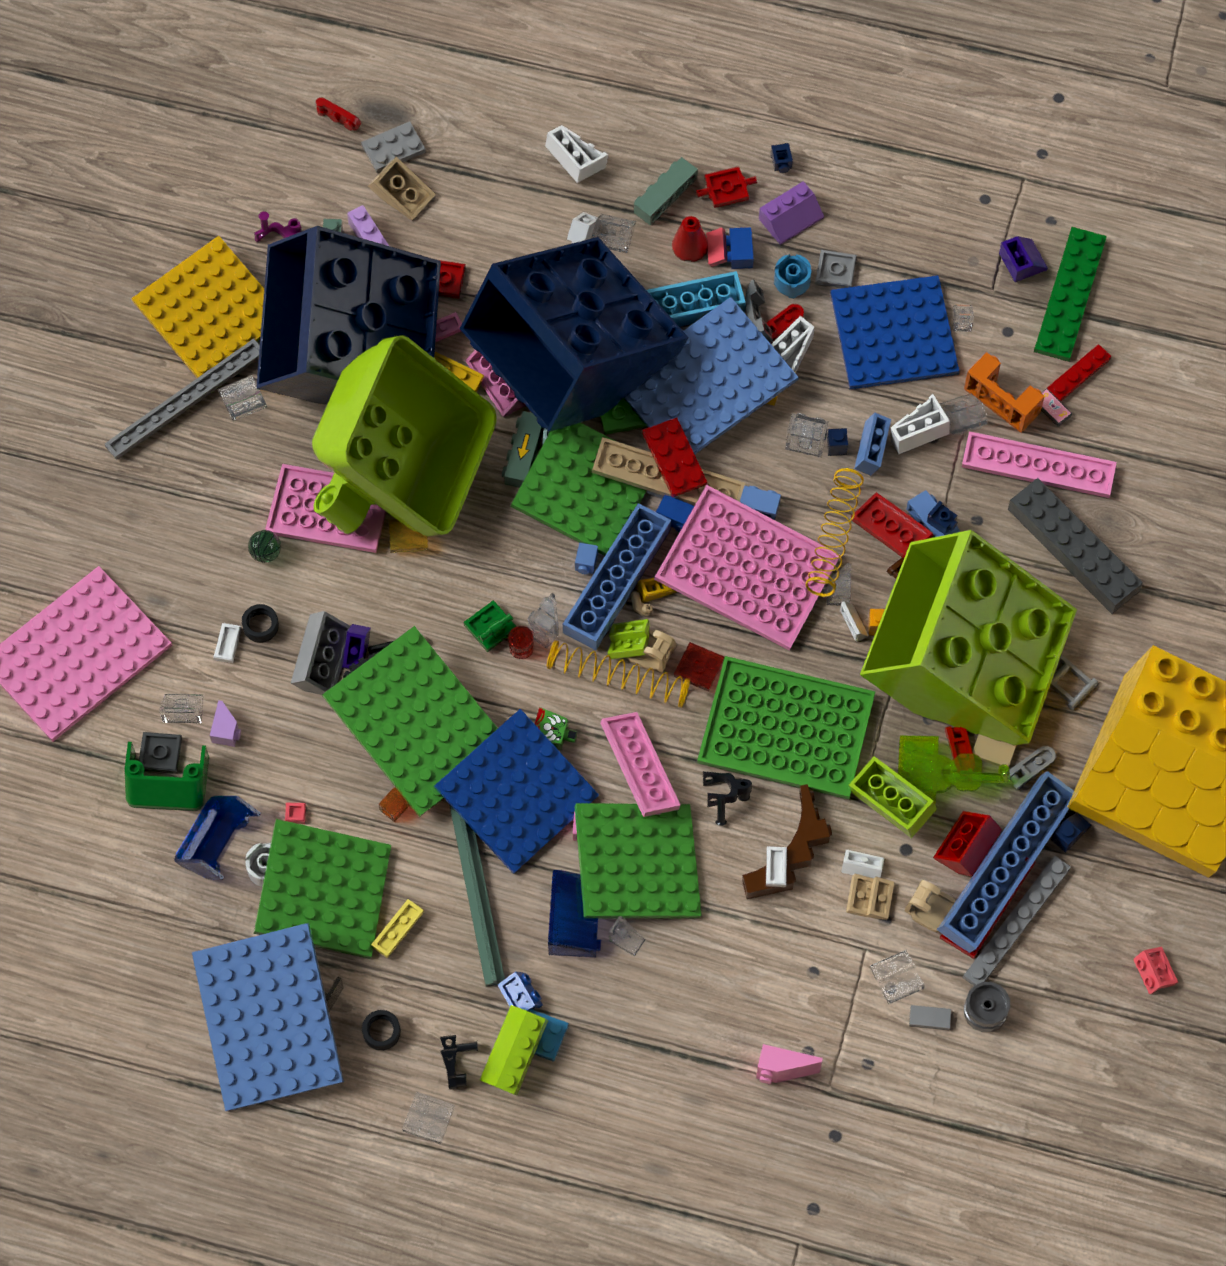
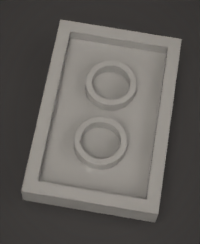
[361,121,426,173]

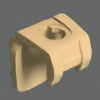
[627,630,677,673]
[904,880,956,932]

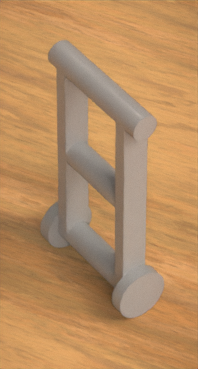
[1050,655,1099,710]

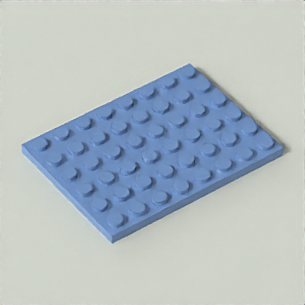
[624,297,799,454]
[192,923,344,1111]

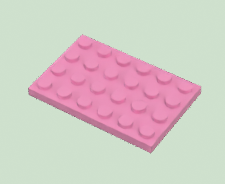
[265,464,386,553]

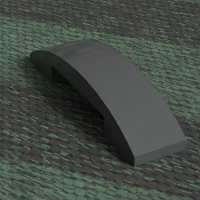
[745,279,773,342]

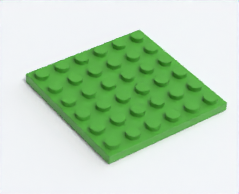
[510,422,647,556]
[574,803,702,918]
[253,819,391,959]

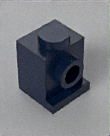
[770,143,793,173]
[927,501,958,535]

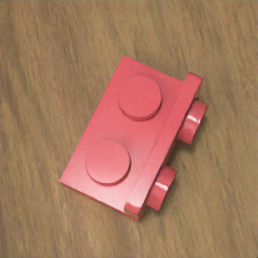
[1134,947,1178,994]

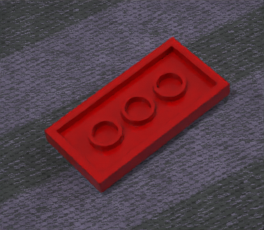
[642,417,707,498]
[851,492,933,558]

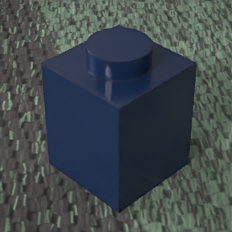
[827,428,848,456]

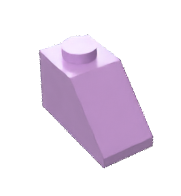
[210,700,241,747]

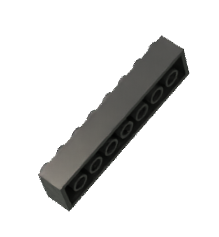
[1008,478,1143,614]

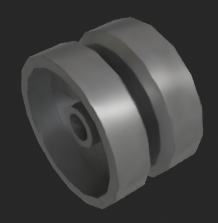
[963,982,1010,1032]

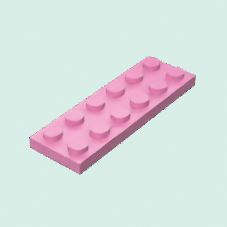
[600,712,681,817]

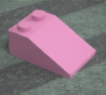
[756,1044,823,1084]

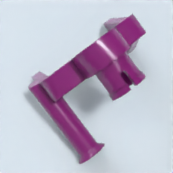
[254,211,302,243]

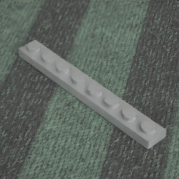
[963,856,1071,986]

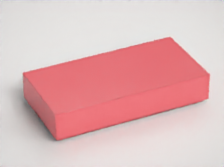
[706,228,727,267]

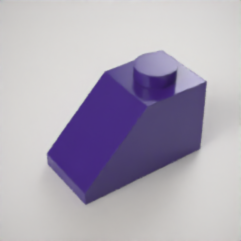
[342,624,371,668]

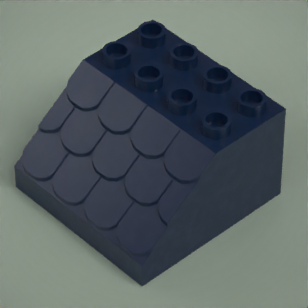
[256,226,441,404]
[460,237,689,432]

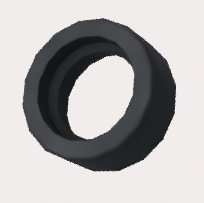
[242,604,279,643]
[362,1010,401,1051]

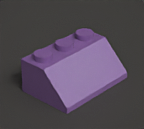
[759,181,824,245]

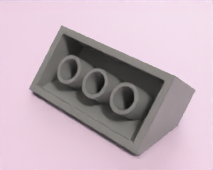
[291,611,350,695]

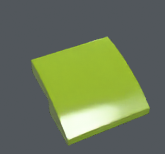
[607,619,650,659]

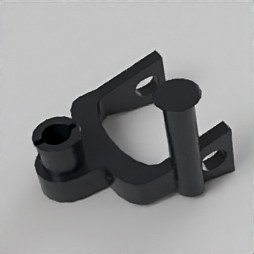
[703,771,752,826]
[440,1035,478,1090]

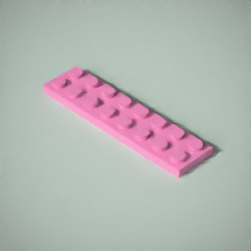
[962,431,1117,498]

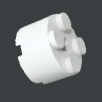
[245,843,271,887]

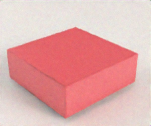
[285,803,306,824]

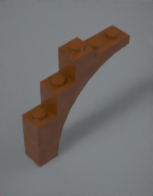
[742,784,832,900]

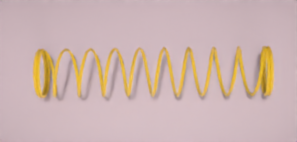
[805,468,864,597]
[547,640,690,708]

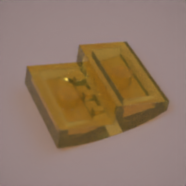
[389,519,428,553]

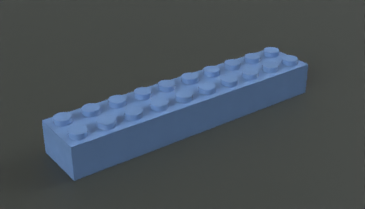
[937,771,1074,953]

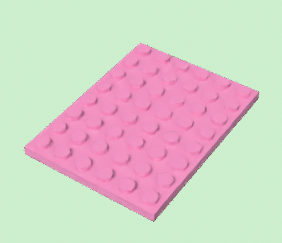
[654,485,841,651]
[0,566,172,742]

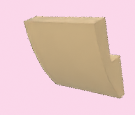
[846,873,894,920]

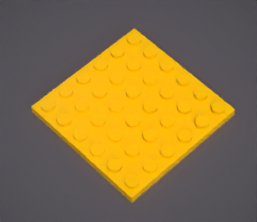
[132,236,264,378]

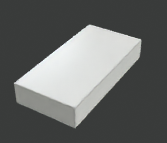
[214,623,242,663]
[766,847,787,887]

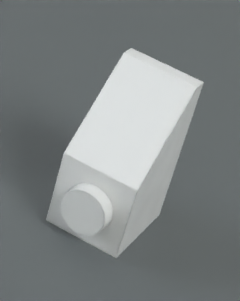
[567,212,600,243]

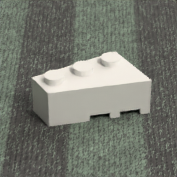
[545,125,608,183]
[771,316,814,373]
[891,394,950,454]

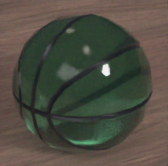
[248,530,281,563]

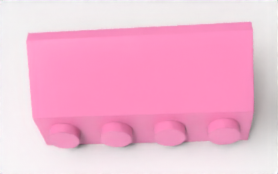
[465,350,526,417]

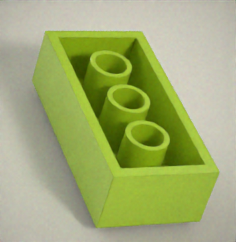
[849,756,937,839]

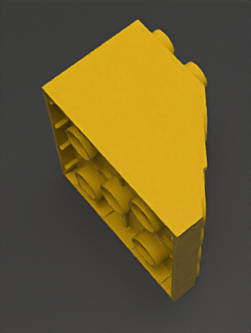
[1067,645,1226,878]

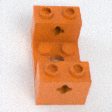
[964,352,1045,433]

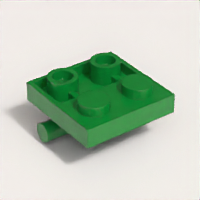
[463,600,517,652]

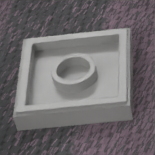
[815,250,857,288]

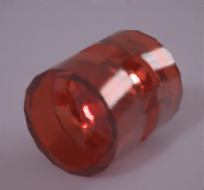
[508,626,534,659]

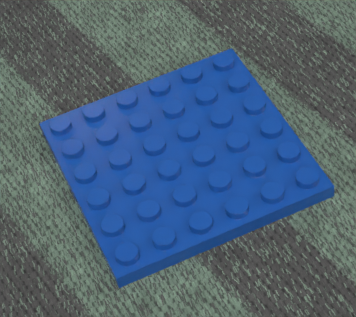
[830,275,959,390]
[434,709,599,874]

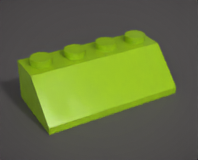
[480,1005,548,1096]

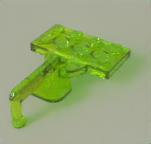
[898,735,1010,812]

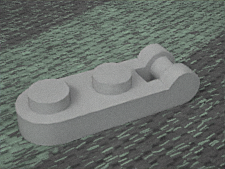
[1005,746,1056,790]

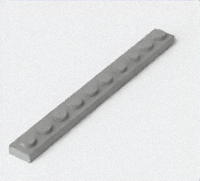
[104,339,260,460]

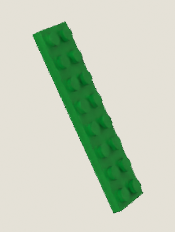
[1034,227,1107,362]

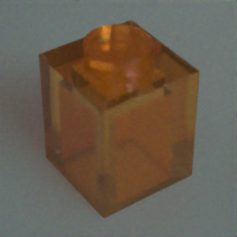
[379,787,410,823]

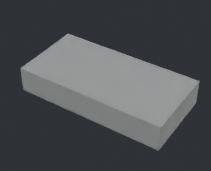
[909,1005,951,1030]

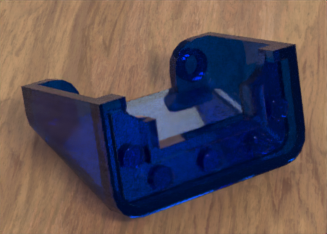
[548,869,601,958]

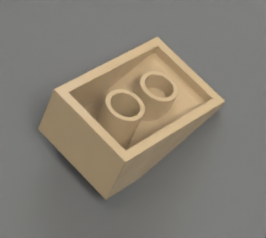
[368,157,436,220]

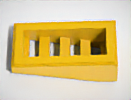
[636,577,677,603]

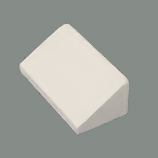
[840,601,868,642]
[841,850,885,878]

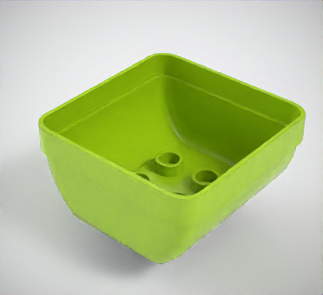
[312,335,497,537]

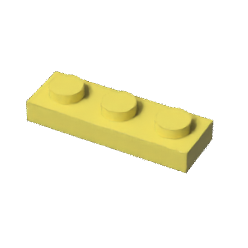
[371,899,424,958]

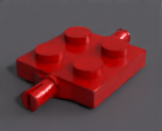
[696,166,757,208]

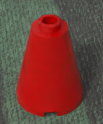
[672,216,708,262]

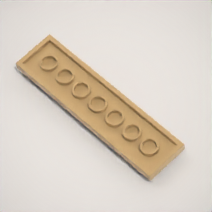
[591,437,746,506]

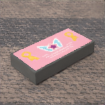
[1041,388,1072,427]

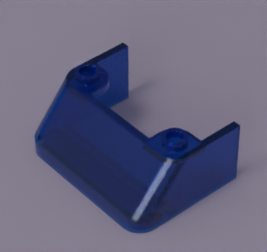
[174,796,261,880]

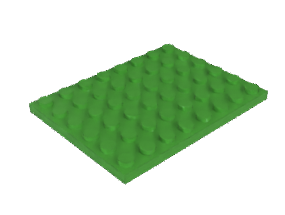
[322,626,498,817]
[697,656,875,799]

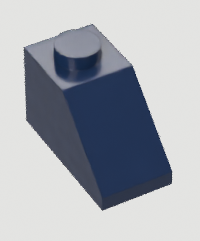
[1051,813,1092,853]

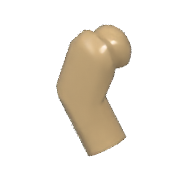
[631,592,653,616]

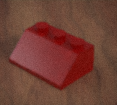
[933,811,1002,877]

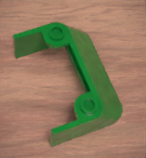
[124,742,209,811]

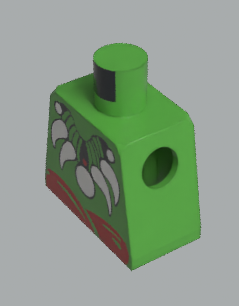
[535,707,577,750]

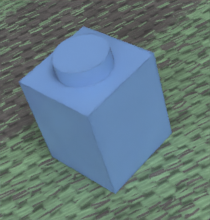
[575,542,598,574]

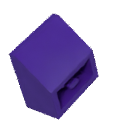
[999,236,1048,282]

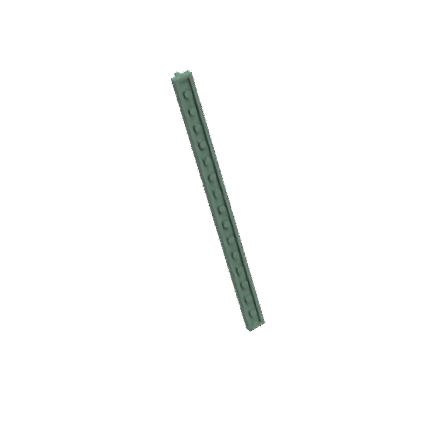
[449,804,505,987]

